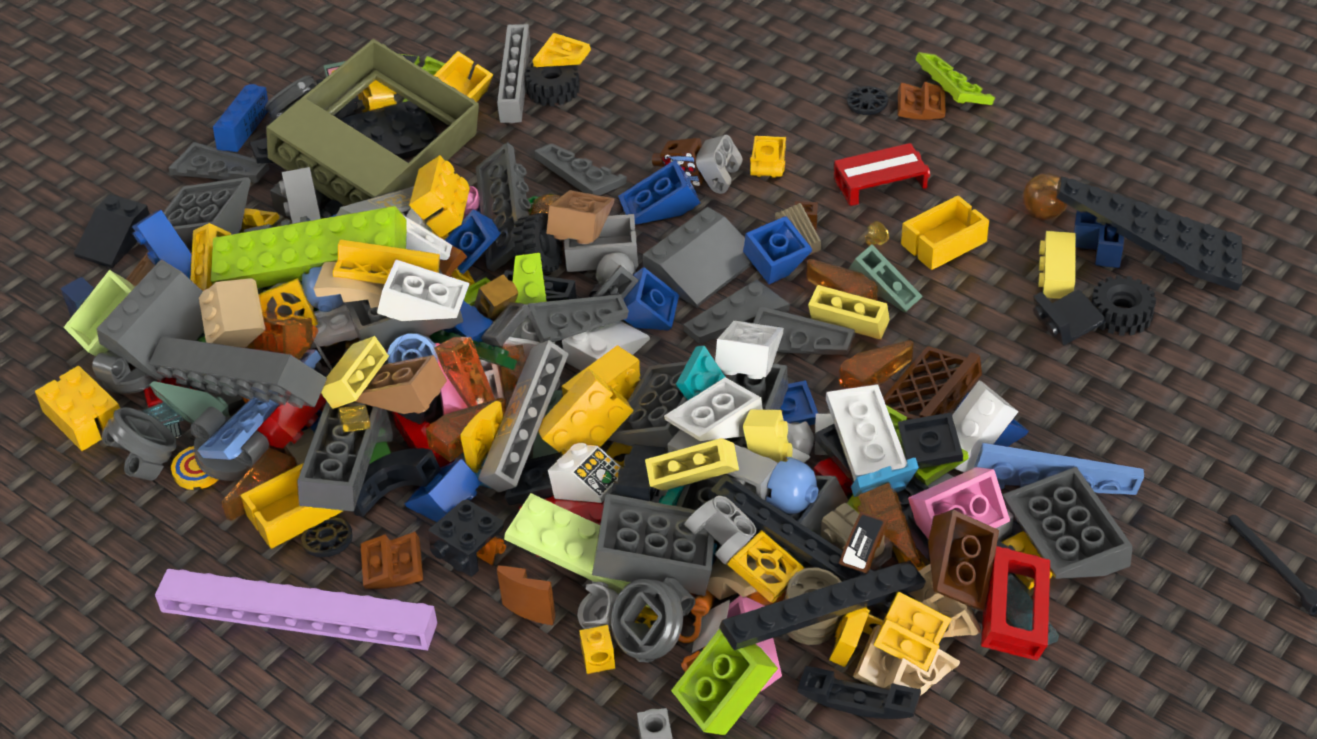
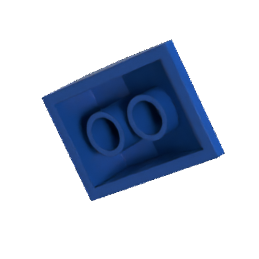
[618,159,700,225]

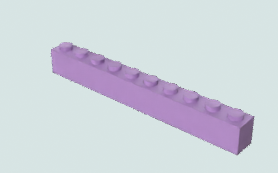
[155,569,437,650]

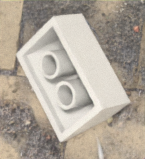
[952,380,1019,472]

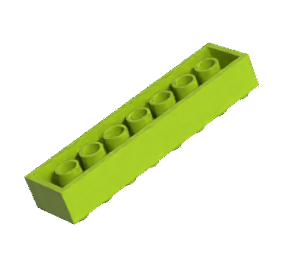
[211,206,407,288]

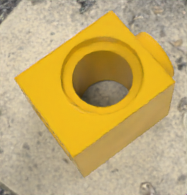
[579,625,615,674]

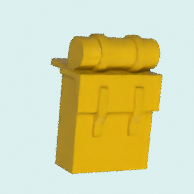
[750,136,786,178]
[829,607,883,667]

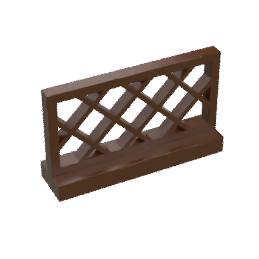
[883,346,982,420]

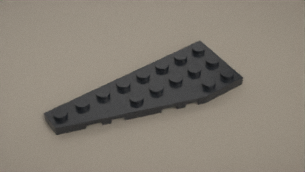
[250,101,438,164]
[1056,176,1242,291]

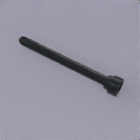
[1228,515,1317,615]

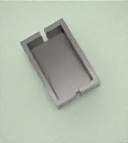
[564,214,638,272]

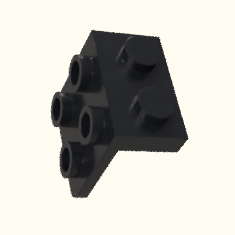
[1033,290,1105,346]
[428,500,504,577]

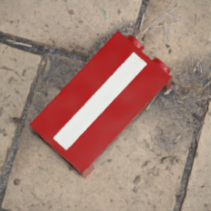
[834,143,930,206]

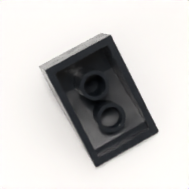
[74,194,150,268]

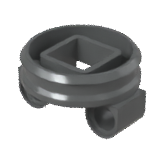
[265,75,317,124]
[92,350,158,394]
[102,407,177,481]
[191,407,269,481]
[611,578,695,662]

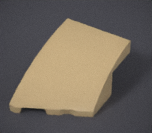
[314,262,384,308]
[707,556,785,600]
[908,564,981,638]
[853,625,960,696]

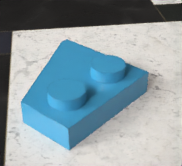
[851,458,919,498]

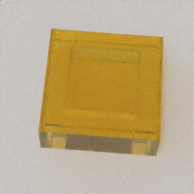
[339,405,370,432]

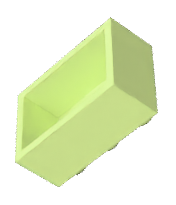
[64,270,135,356]

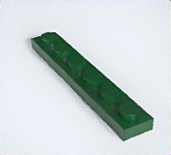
[428,330,517,370]

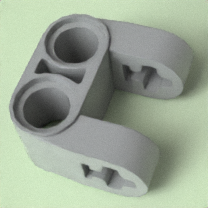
[696,135,743,194]
[684,496,756,565]

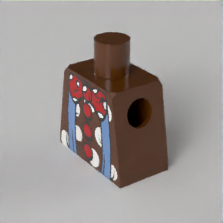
[652,138,704,187]

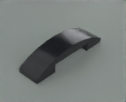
[797,666,921,719]

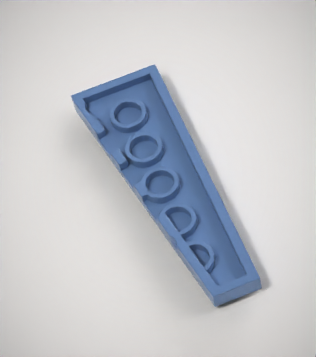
[197,350,322,460]
[974,443,1144,495]

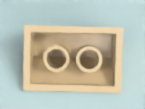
[199,278,265,348]

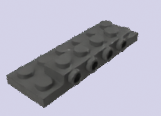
[476,142,531,272]

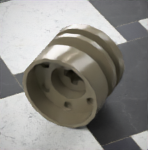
[783,568,842,645]

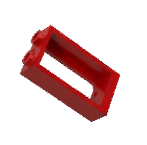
[981,546,1050,661]

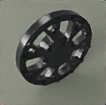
[847,86,888,115]
[301,517,353,557]

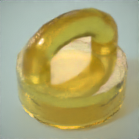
[866,221,889,246]

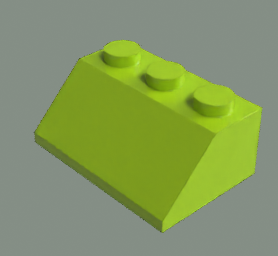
[671,629,778,735]

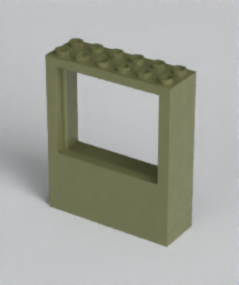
[267,39,479,206]

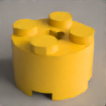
[358,80,397,113]

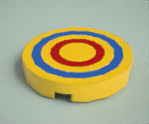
[171,446,219,490]

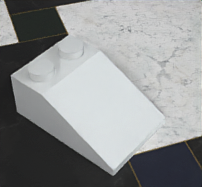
[377,260,469,321]
[562,321,650,371]
[715,321,784,379]
[664,377,763,441]

